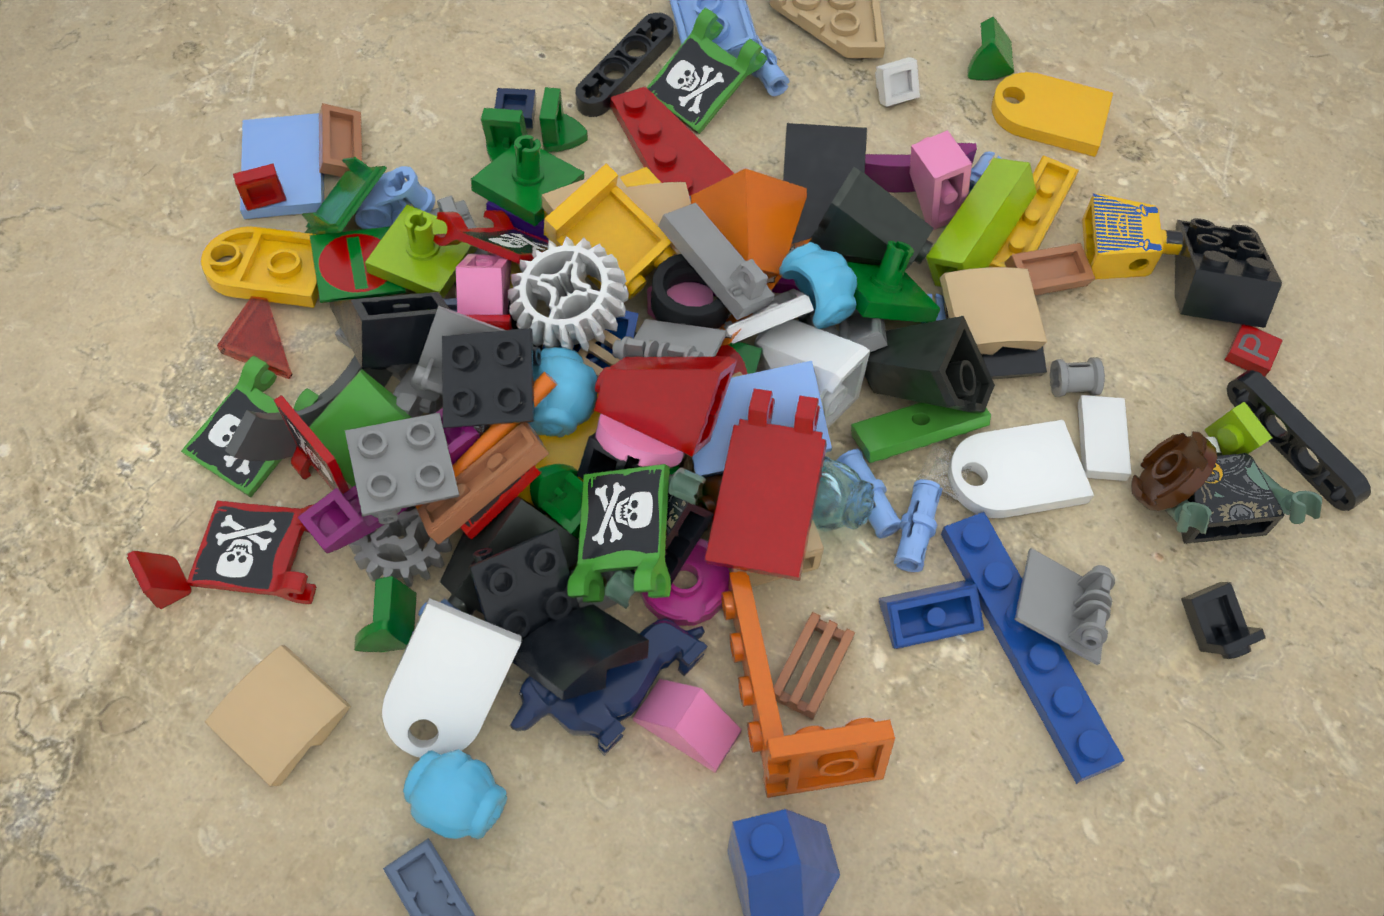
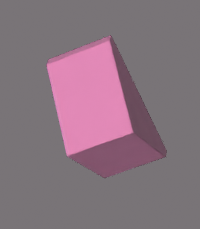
[633,679,742,773]

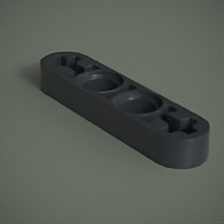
[575,12,674,117]
[1227,370,1371,511]

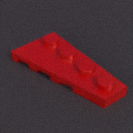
[610,86,735,196]

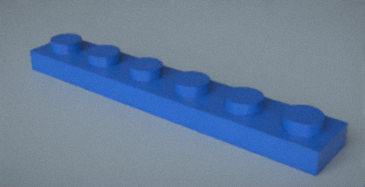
[941,512,1125,784]

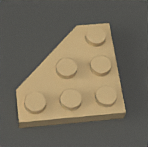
[769,0,885,58]

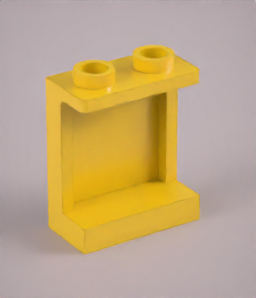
[544,163,677,300]

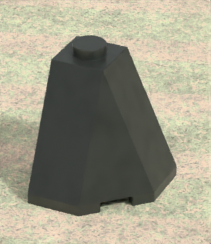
[808,167,934,270]
[864,316,995,413]
[440,497,579,615]

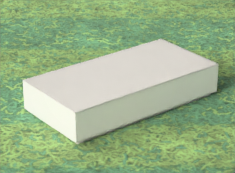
[1077,395,1131,481]

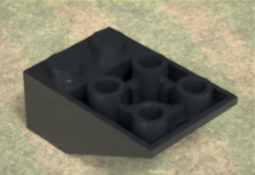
[1175,218,1282,328]
[330,292,450,370]

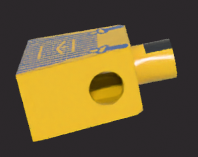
[1082,193,1183,280]

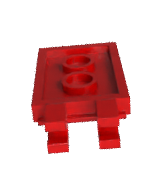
[705,388,827,581]

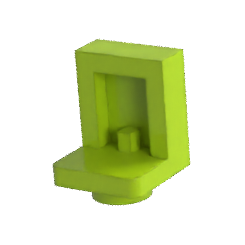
[1204,402,1272,455]

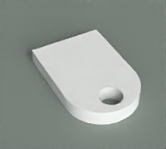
[947,419,1094,518]
[382,598,522,758]

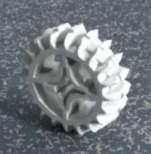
[507,236,629,352]

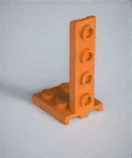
[721,571,895,798]

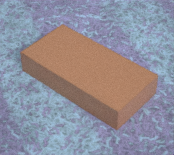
[319,103,362,177]
[1004,243,1096,295]

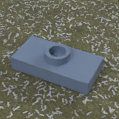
[383,838,476,916]

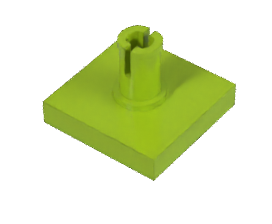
[365,205,477,299]

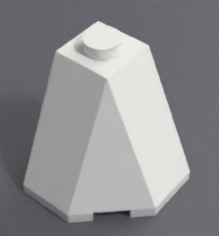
[754,319,870,428]

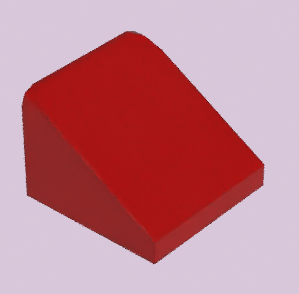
[127,550,191,609]

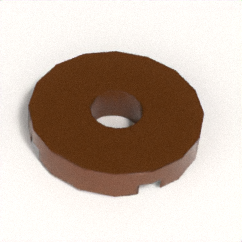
[1131,431,1217,511]

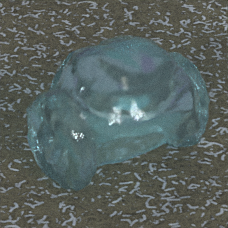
[812,456,874,532]

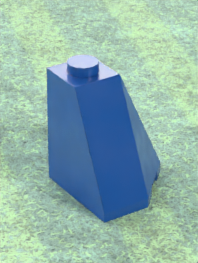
[727,809,840,916]

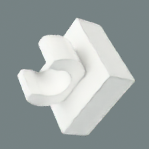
[875,57,920,107]

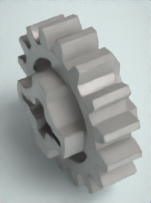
[349,506,453,587]

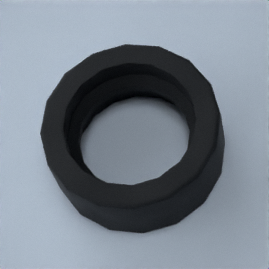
[651,254,730,329]

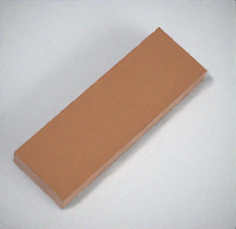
[417,422,549,545]

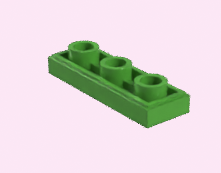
[851,403,991,463]

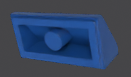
[879,580,984,649]

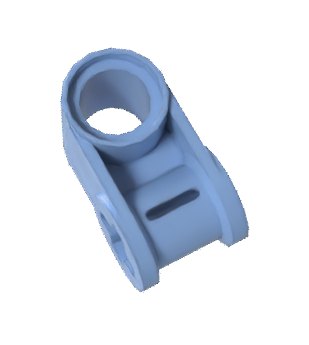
[355,166,435,229]

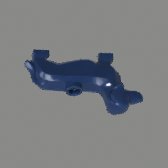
[510,618,708,756]

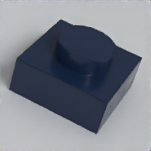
[495,88,537,129]

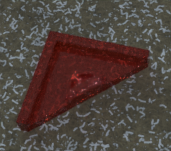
[217,296,293,379]

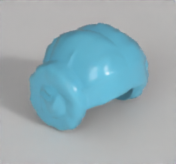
[779,242,857,329]
[527,347,597,437]
[403,749,507,839]

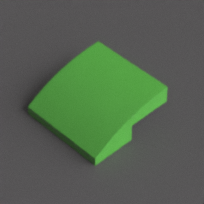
[309,369,412,487]

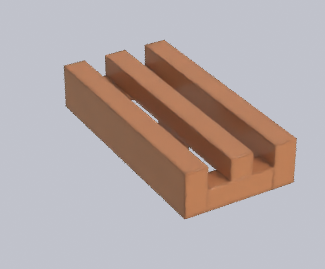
[774,612,855,719]

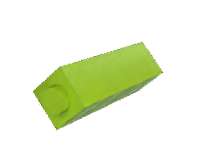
[926,158,1037,287]

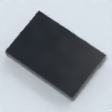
[783,123,867,244]

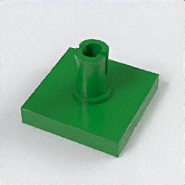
[471,135,584,226]
[847,240,940,323]

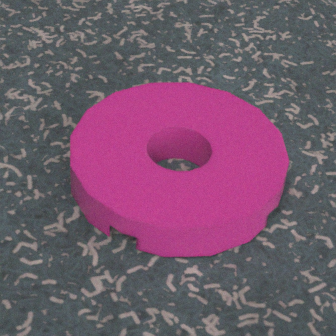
[640,538,730,626]

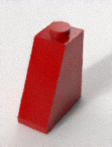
[594,357,737,457]

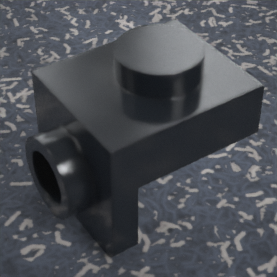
[1181,582,1266,659]

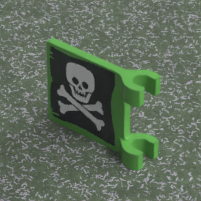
[647,8,767,134]
[181,356,319,498]
[567,464,671,603]

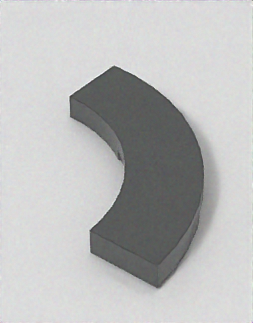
[225,355,393,461]

